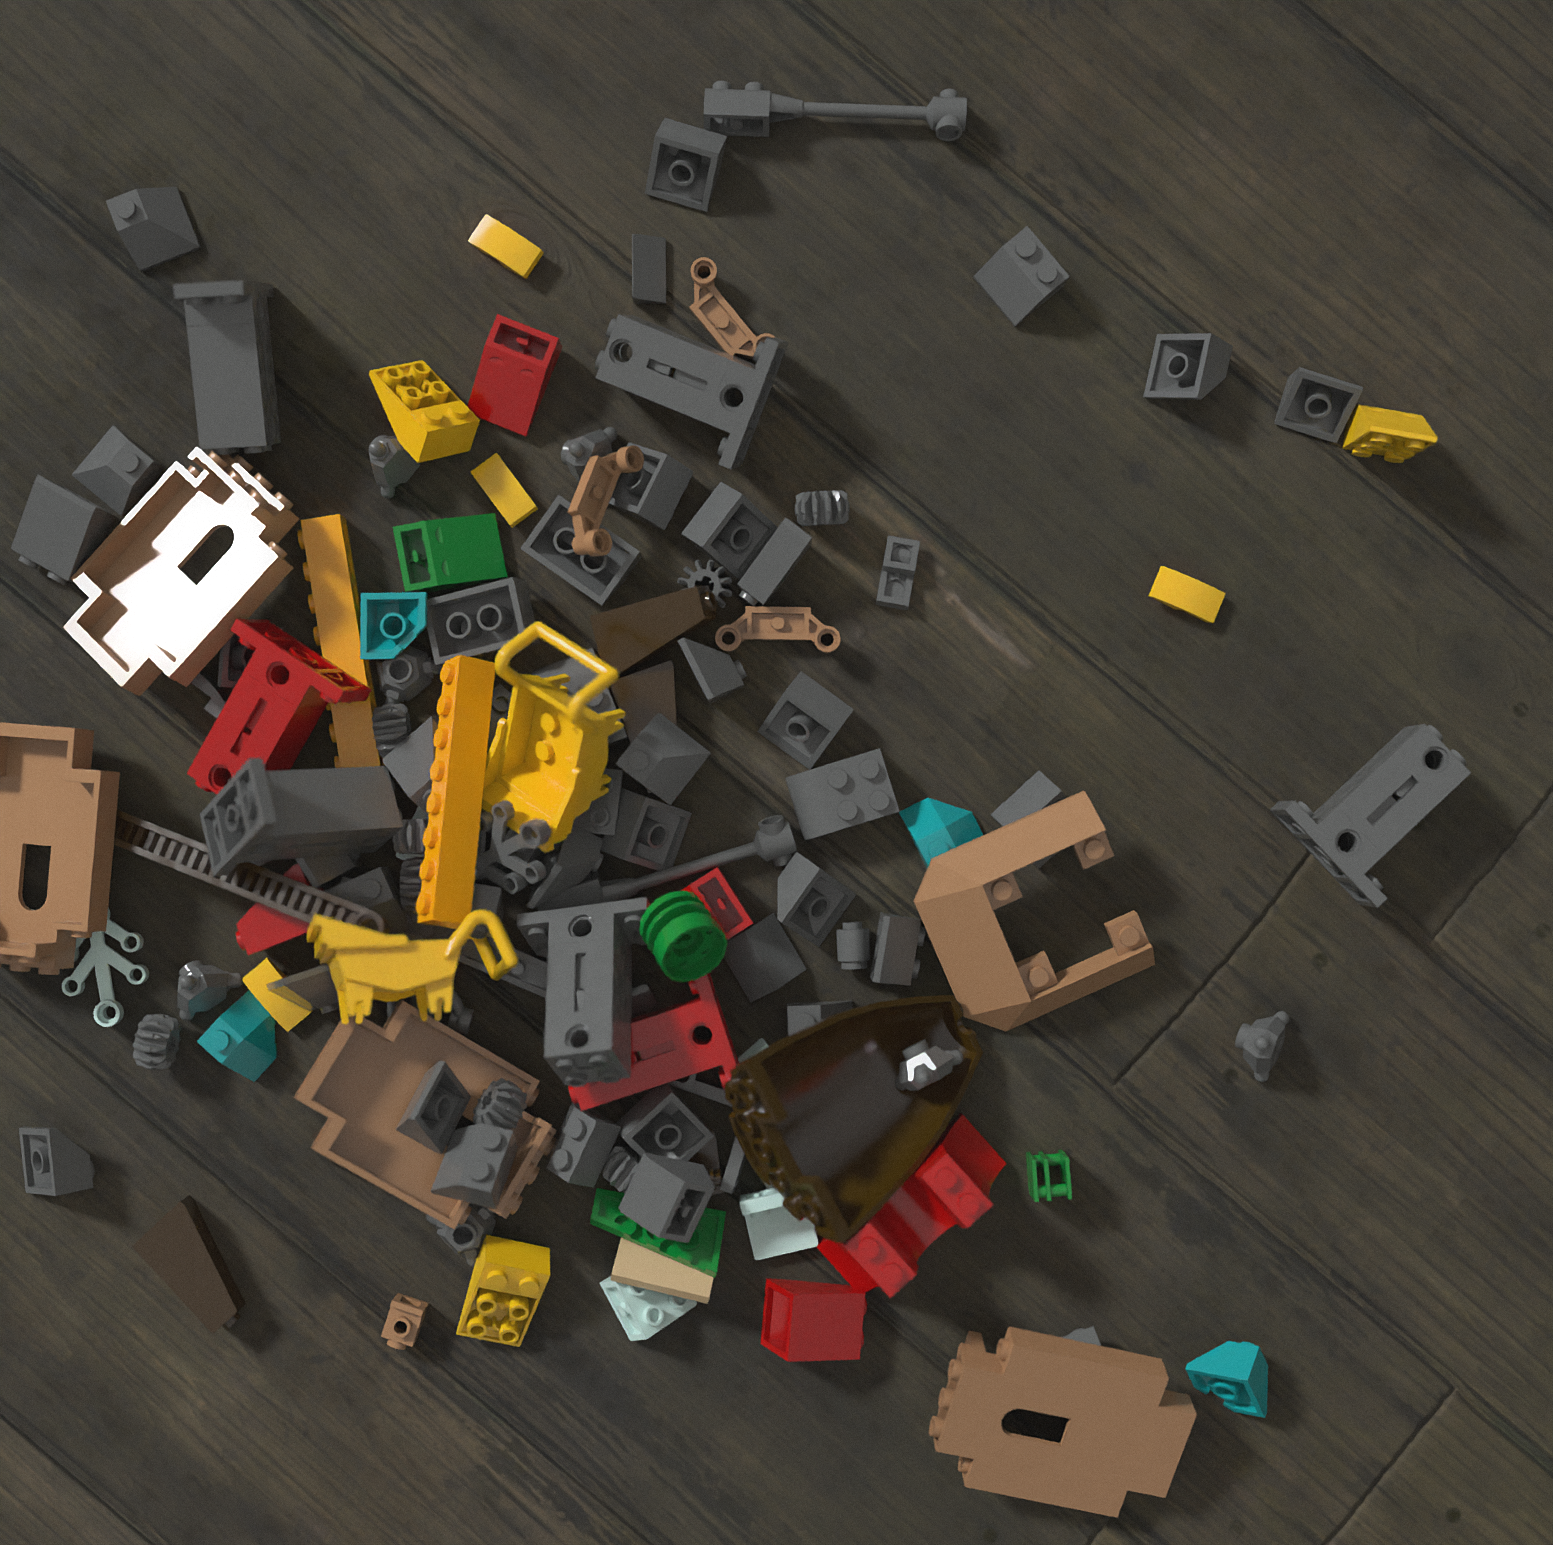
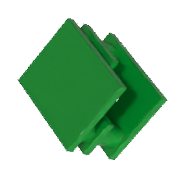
[1026,1149,1072,1202]

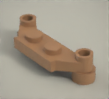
[689,257,776,359]
[567,445,644,557]
[715,606,841,653]

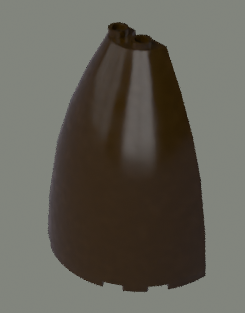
[725,995,983,1243]

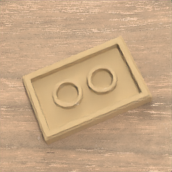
[610,1238,714,1304]

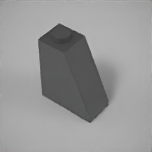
[737,518,812,607]

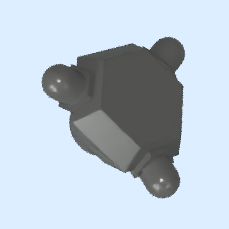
[561,427,617,482]
[369,435,420,499]
[376,645,443,704]
[177,960,244,1021]
[1235,1011,1289,1082]
[895,1039,963,1091]
[426,1203,496,1267]

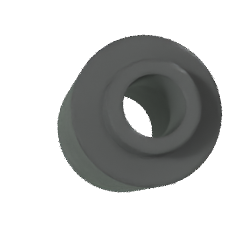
[836,922,870,970]

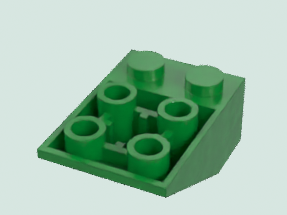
[393,513,508,593]

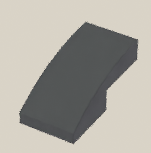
[875,535,920,610]
[191,670,229,718]

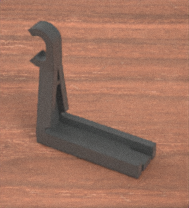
[668,1073,746,1194]

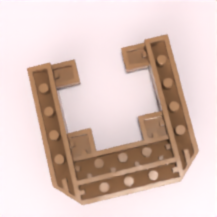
[914,790,1155,1031]

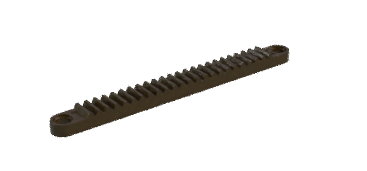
[114,810,390,936]

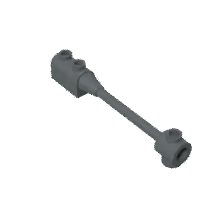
[703,81,967,141]
[537,815,798,912]

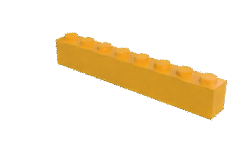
[298,514,385,768]
[416,655,495,929]

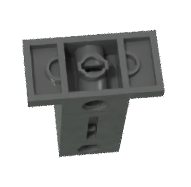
[173,280,281,455]
[595,314,789,469]
[1270,724,1471,908]
[200,758,403,876]
[517,897,651,1087]

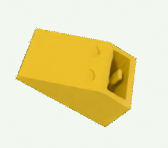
[369,360,480,463]
[1342,404,1437,463]
[456,1235,550,1347]

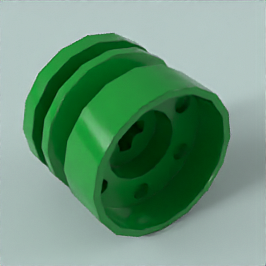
[639,890,727,982]

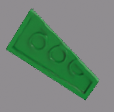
[590,1188,726,1278]

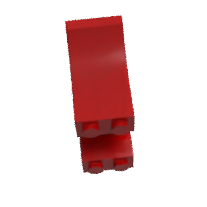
[816,1113,1007,1298]

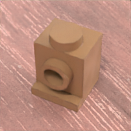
[381,1293,429,1350]

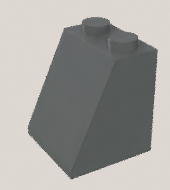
[11,475,117,585]

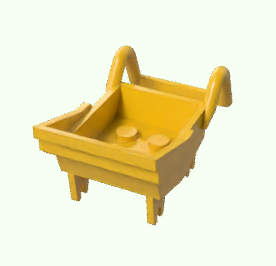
[482,622,626,853]
[307,910,518,1025]

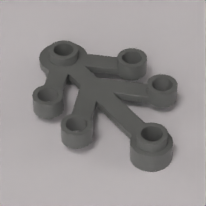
[474,800,551,894]

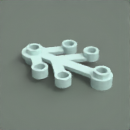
[61,908,149,1027]

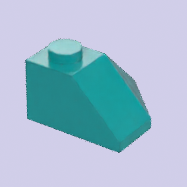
[360,592,427,660]
[899,798,983,868]
[197,990,278,1082]
[1185,1341,1268,1418]

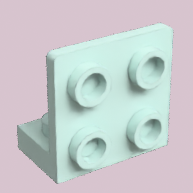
[740,1188,818,1260]
[600,1276,697,1341]

